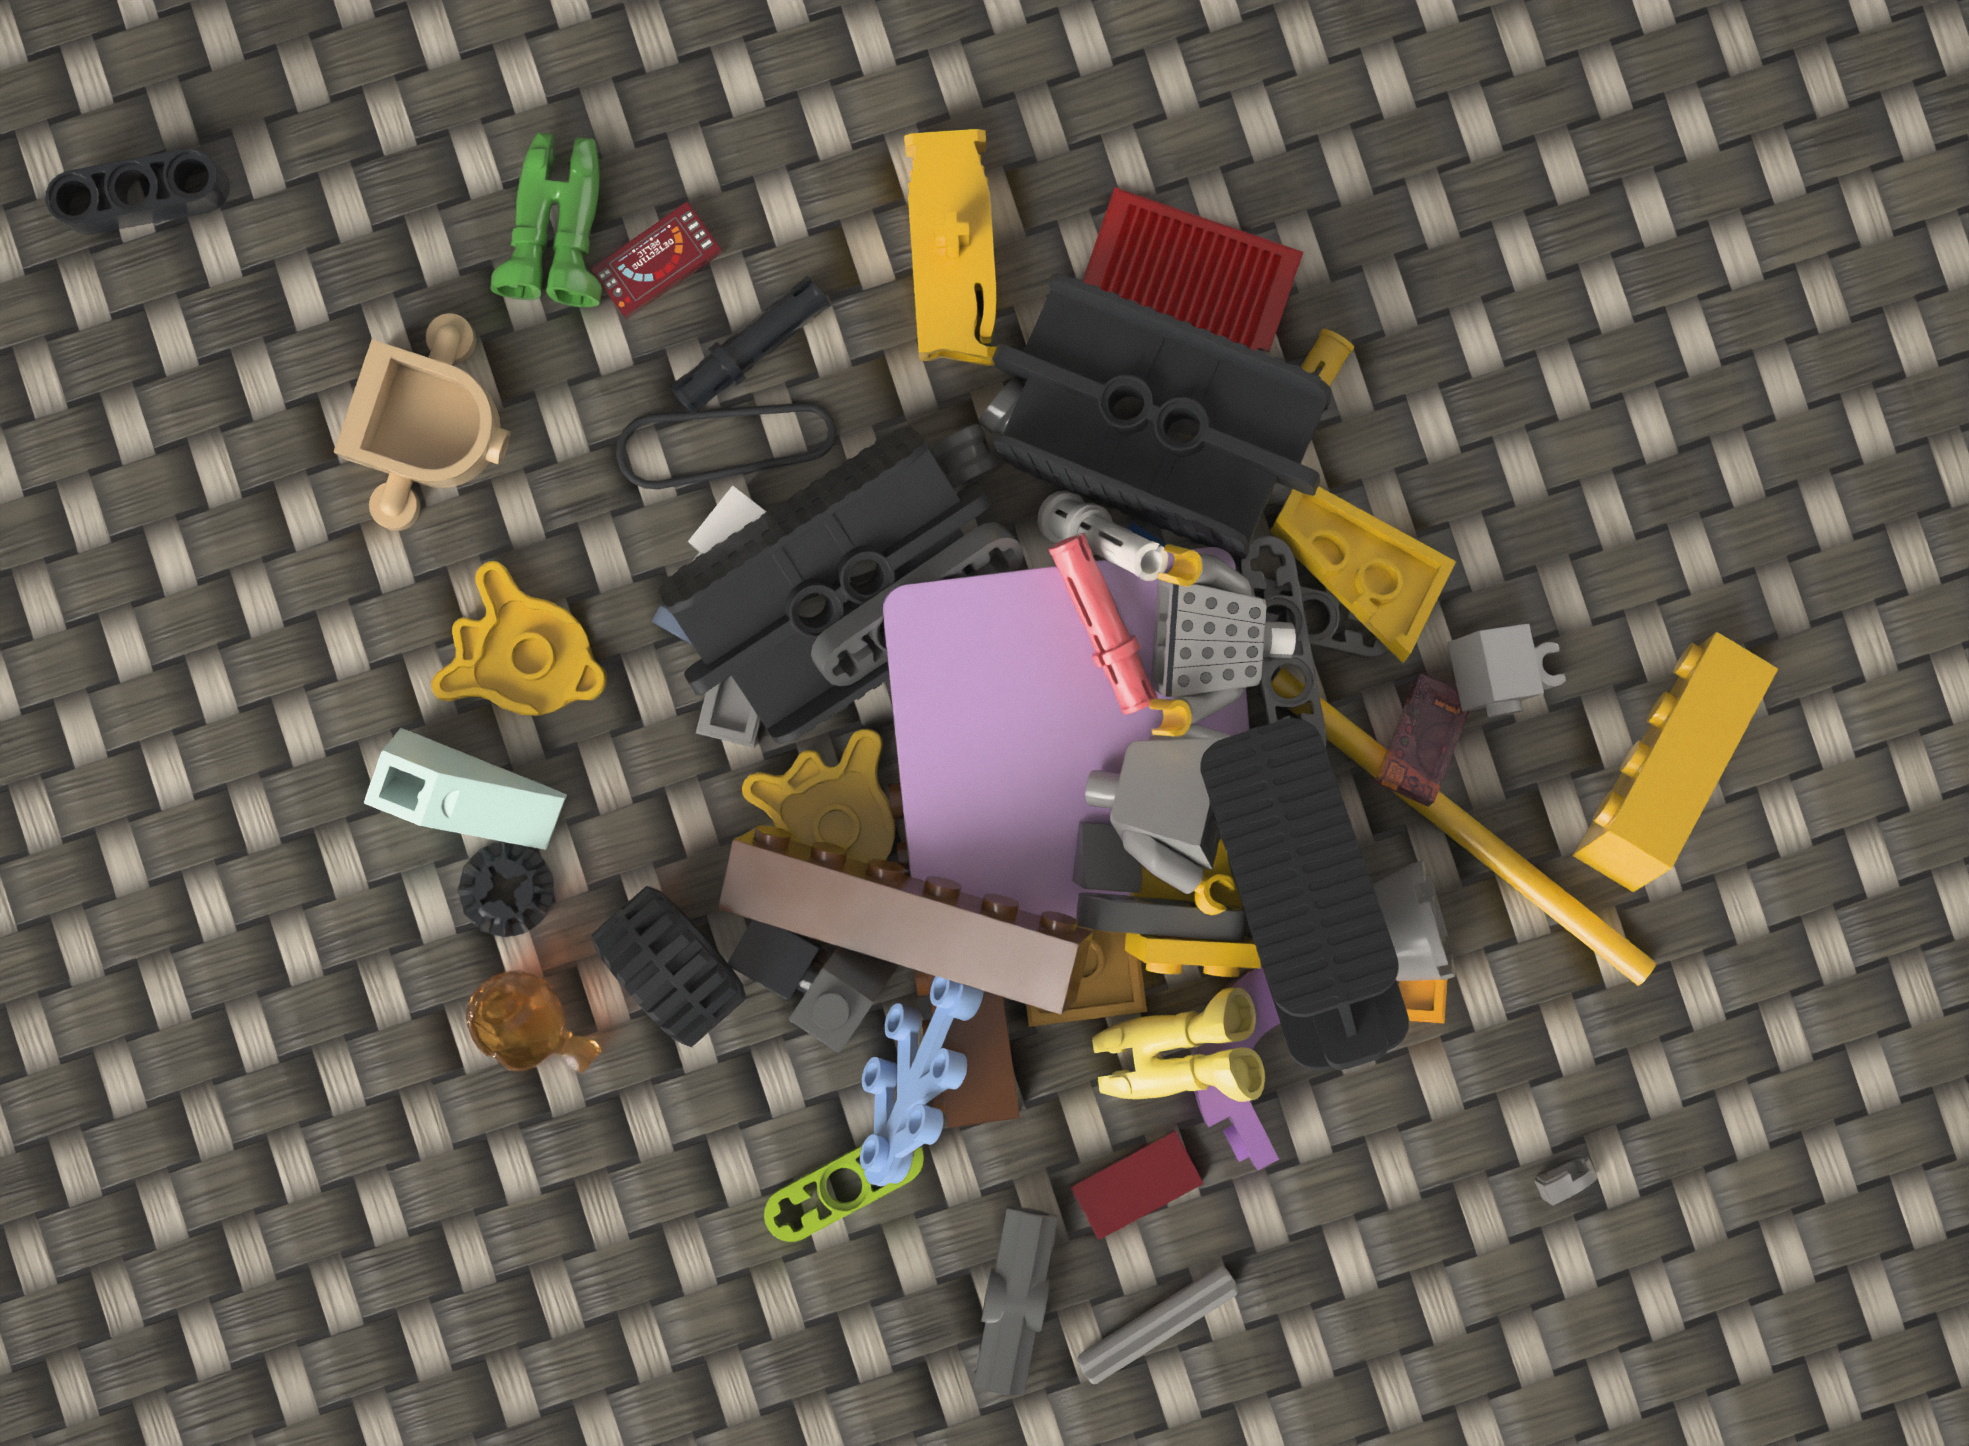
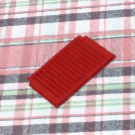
[1082,187,1304,352]

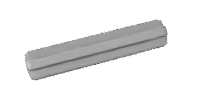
[1077,1266,1239,1384]

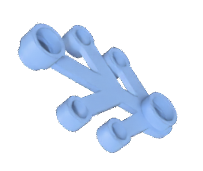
[860,976,984,1186]

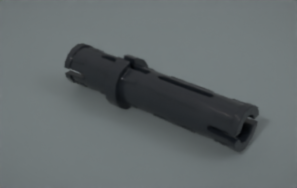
[669,276,831,416]

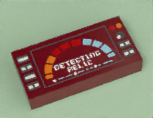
[591,202,722,320]

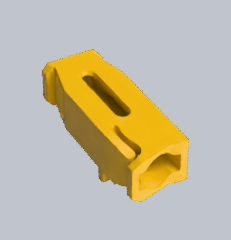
[904,129,997,366]

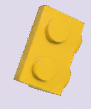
[1124,837,1261,977]

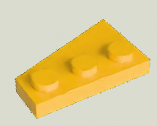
[1269,486,1456,663]

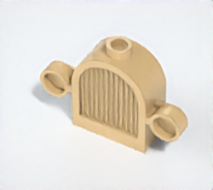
[334,313,511,531]

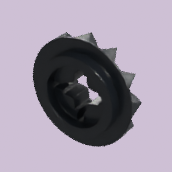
[457,842,554,937]

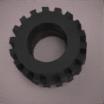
[591,886,746,1047]

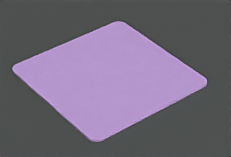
[883,547,1249,919]

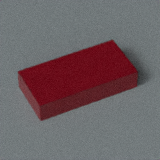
[1070,1129,1204,1240]

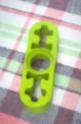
[764,1144,924,1242]

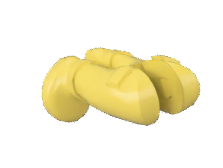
[1092,987,1265,1102]

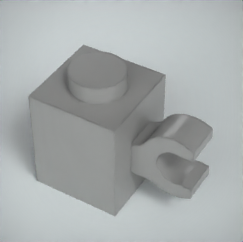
[1447,624,1566,718]

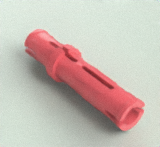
[1048,533,1158,715]

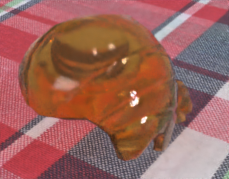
[466,970,602,1073]

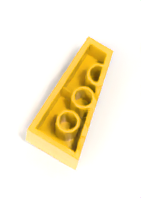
[1572,632,1778,892]

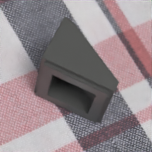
[1072,822,1142,893]

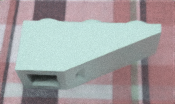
[364,728,567,850]

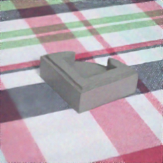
[1534,1155,1598,1205]

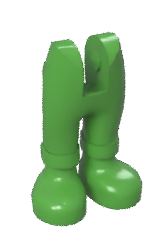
[490,132,602,307]

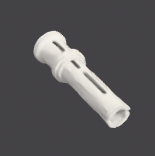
[1037,491,1168,581]

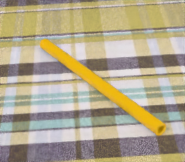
[1271,667,1656,986]

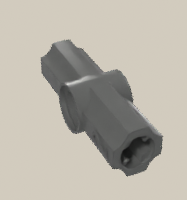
[974,1206,1057,1396]

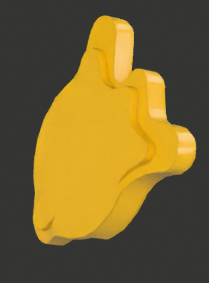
[431,561,607,716]
[742,729,896,864]

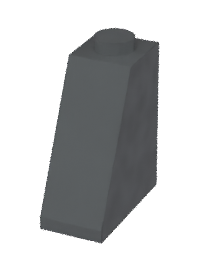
[788,946,899,1054]

